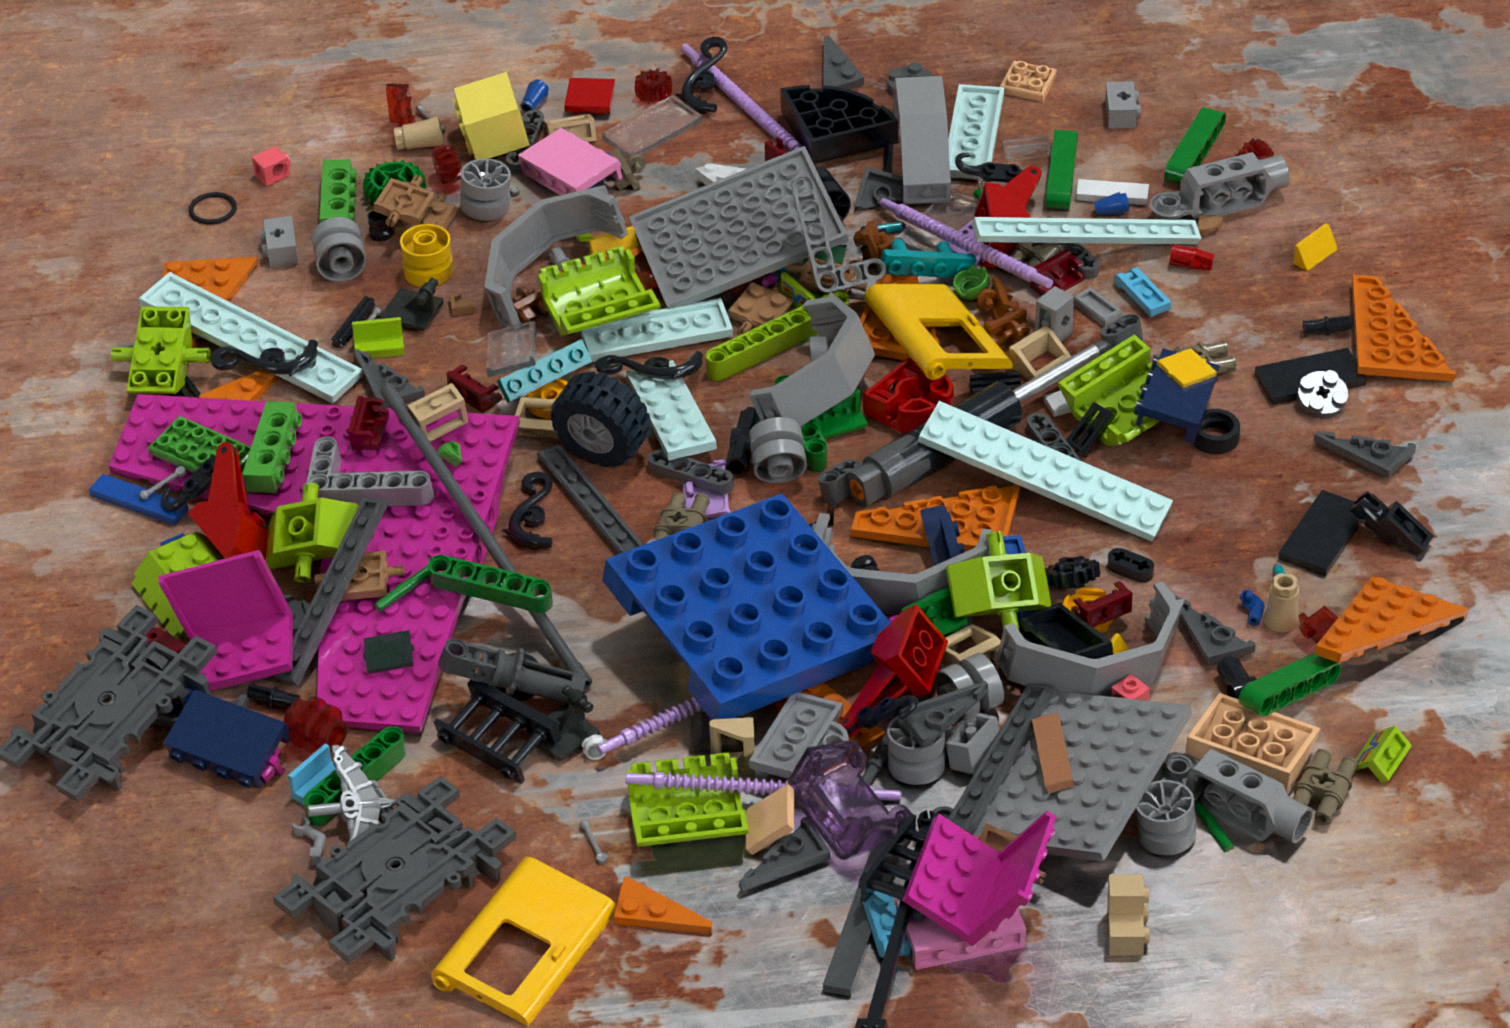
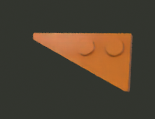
[199,370,280,401]
[614,876,713,935]

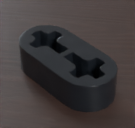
[1107,548,1154,583]

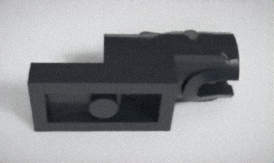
[1349,491,1433,556]

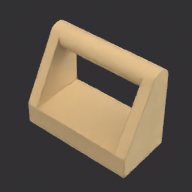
[544,114,597,142]
[1009,326,1071,380]
[408,383,468,442]
[515,397,560,440]
[941,624,1001,667]
[709,717,756,775]

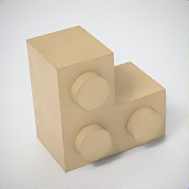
[1107,874,1150,956]

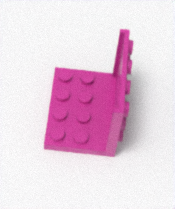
[159,550,293,692]
[902,810,1056,946]

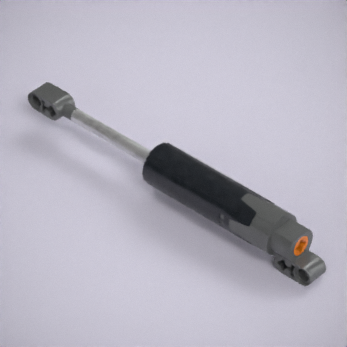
[818,314,1143,507]

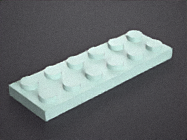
[948,84,1004,180]
[580,299,733,362]
[626,360,717,460]

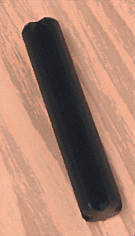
[331,296,375,348]

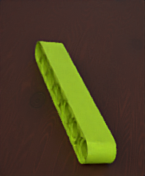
[706,291,849,381]

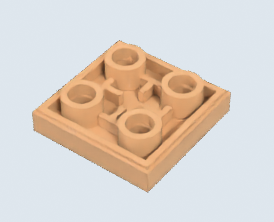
[1000,61,1057,102]
[746,784,794,855]

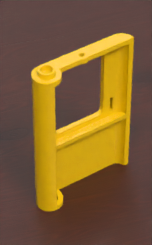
[864,284,1013,380]
[431,857,617,1026]

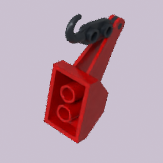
[955,153,1042,268]
[161,442,268,560]
[839,604,948,737]

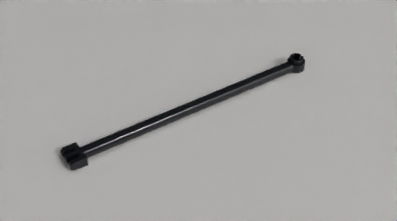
[855,810,937,1028]

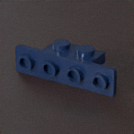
[920,505,965,566]

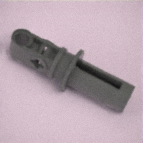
[438,638,586,705]

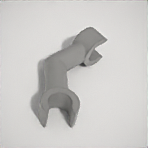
[292,816,326,865]

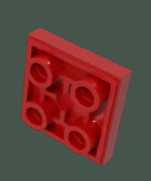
[564,78,615,115]

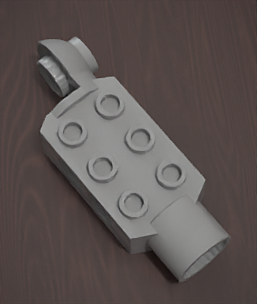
[1150,152,1289,222]
[1157,749,1313,843]

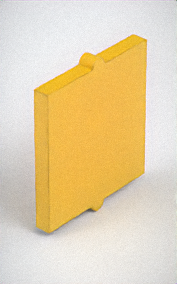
[1157,348,1217,388]

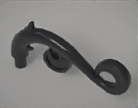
[676,37,728,114]
[210,339,318,377]
[595,351,703,380]
[502,472,553,550]

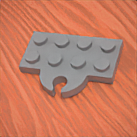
[749,692,849,782]

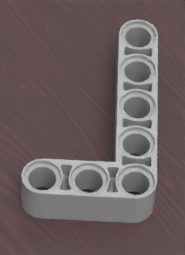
[792,176,886,293]
[306,436,434,506]

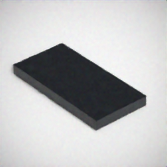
[1254,348,1366,405]
[1278,490,1361,576]

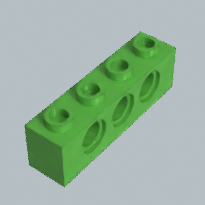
[320,159,357,223]
[242,401,302,493]

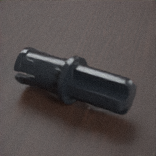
[1302,315,1353,336]
[246,684,301,712]

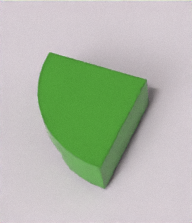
[438,441,462,467]

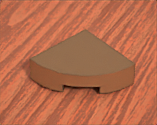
[1198,214,1223,236]
[449,294,476,316]

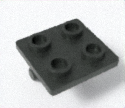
[380,278,443,331]
[526,685,600,761]

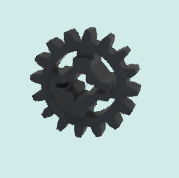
[1045,556,1101,590]

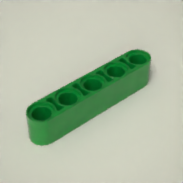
[1164,107,1226,184]
[1046,129,1078,210]
[774,375,828,472]
[428,555,553,613]
[1238,652,1341,717]
[303,726,406,826]

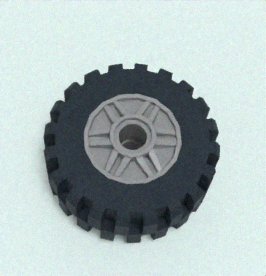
[551,372,651,467]

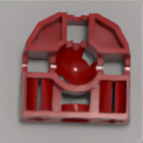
[863,358,955,433]

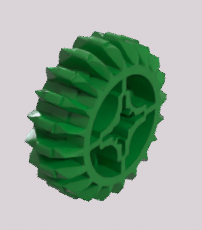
[363,159,426,205]

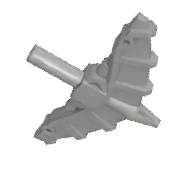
[307,745,396,841]

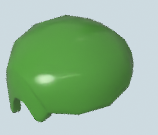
[953,265,990,300]

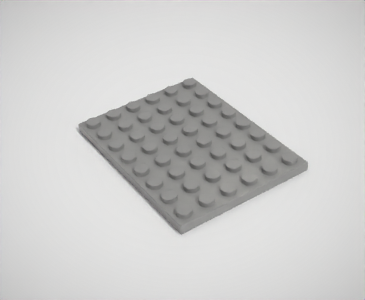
[629,146,849,309]
[972,691,1192,861]

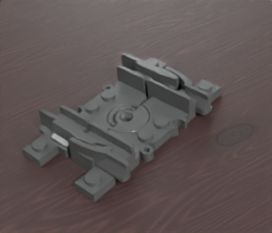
[0,605,218,802]
[273,776,516,964]

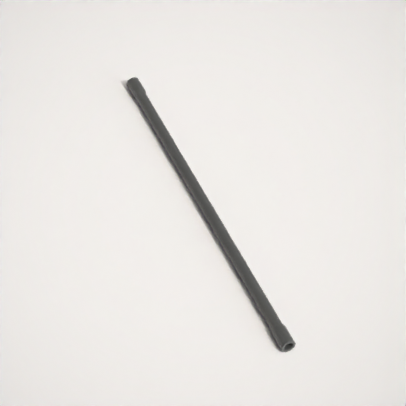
[380,384,593,690]

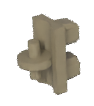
[612,148,646,190]

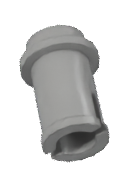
[549,247,570,271]

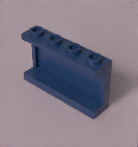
[1134,348,1220,444]
[163,690,293,789]

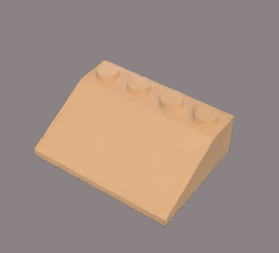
[1185,693,1320,795]

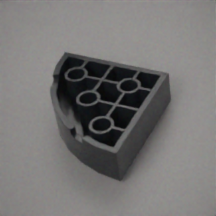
[780,85,899,163]

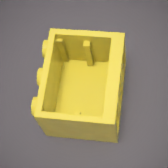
[452,72,530,159]

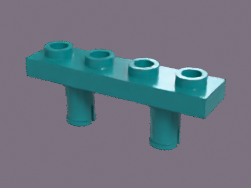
[878,239,977,278]
[496,339,592,403]

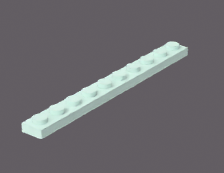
[972,217,1201,244]

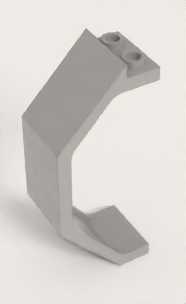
[893,76,951,204]
[485,185,628,331]
[749,292,875,426]
[812,513,993,615]
[996,582,1185,697]

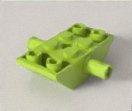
[111,306,211,394]
[266,482,359,583]
[946,531,1051,633]

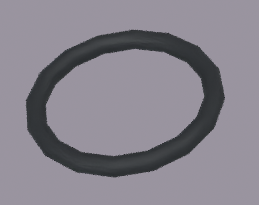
[189,192,237,224]

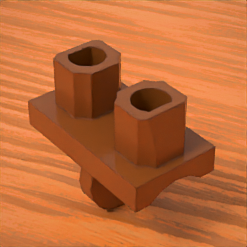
[853,221,896,269]
[977,277,1019,320]
[513,286,550,327]
[984,308,1030,346]

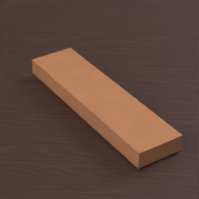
[1032,712,1074,793]

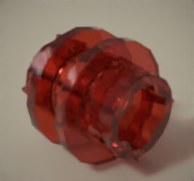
[284,696,349,755]

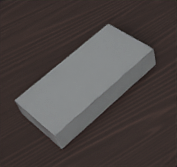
[1074,287,1123,327]

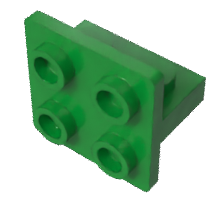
[815,387,867,439]
[900,587,968,635]

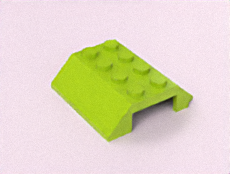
[538,246,660,336]
[1058,334,1160,446]
[131,532,225,641]
[626,752,749,847]

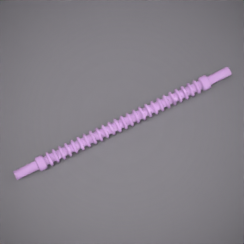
[681,43,811,158]
[880,198,1053,289]
[597,697,702,755]
[625,772,901,803]

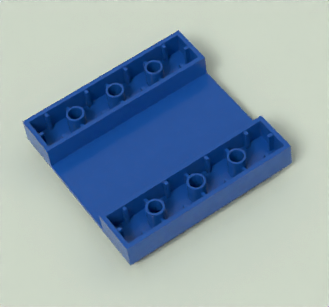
[602,493,891,720]

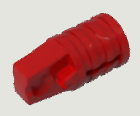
[1169,244,1214,270]

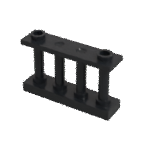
[434,679,562,784]
[858,813,927,923]

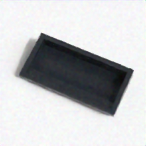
[1017,603,1113,659]

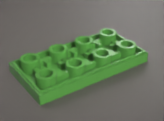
[148,416,251,473]

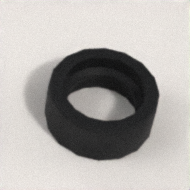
[1194,409,1240,454]

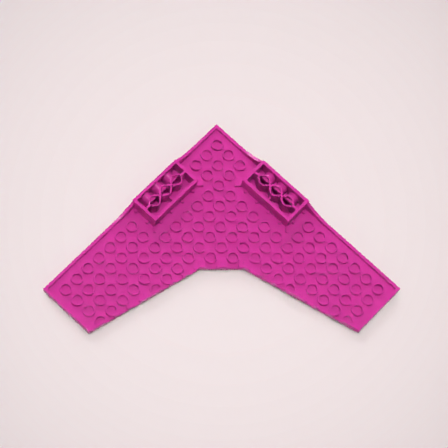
[109,394,520,733]

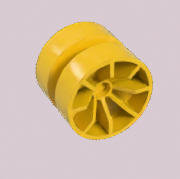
[400,224,454,287]

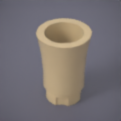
[394,115,444,150]
[1263,573,1301,633]

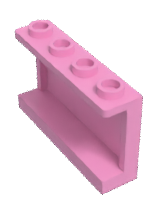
[518,128,623,195]
[897,901,1026,970]

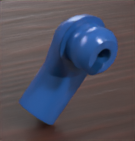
[1240,590,1265,626]

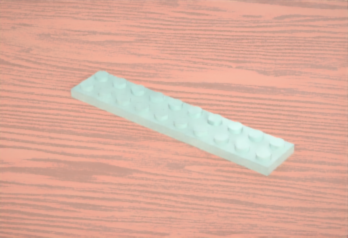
[139,272,363,404]
[918,401,1173,542]

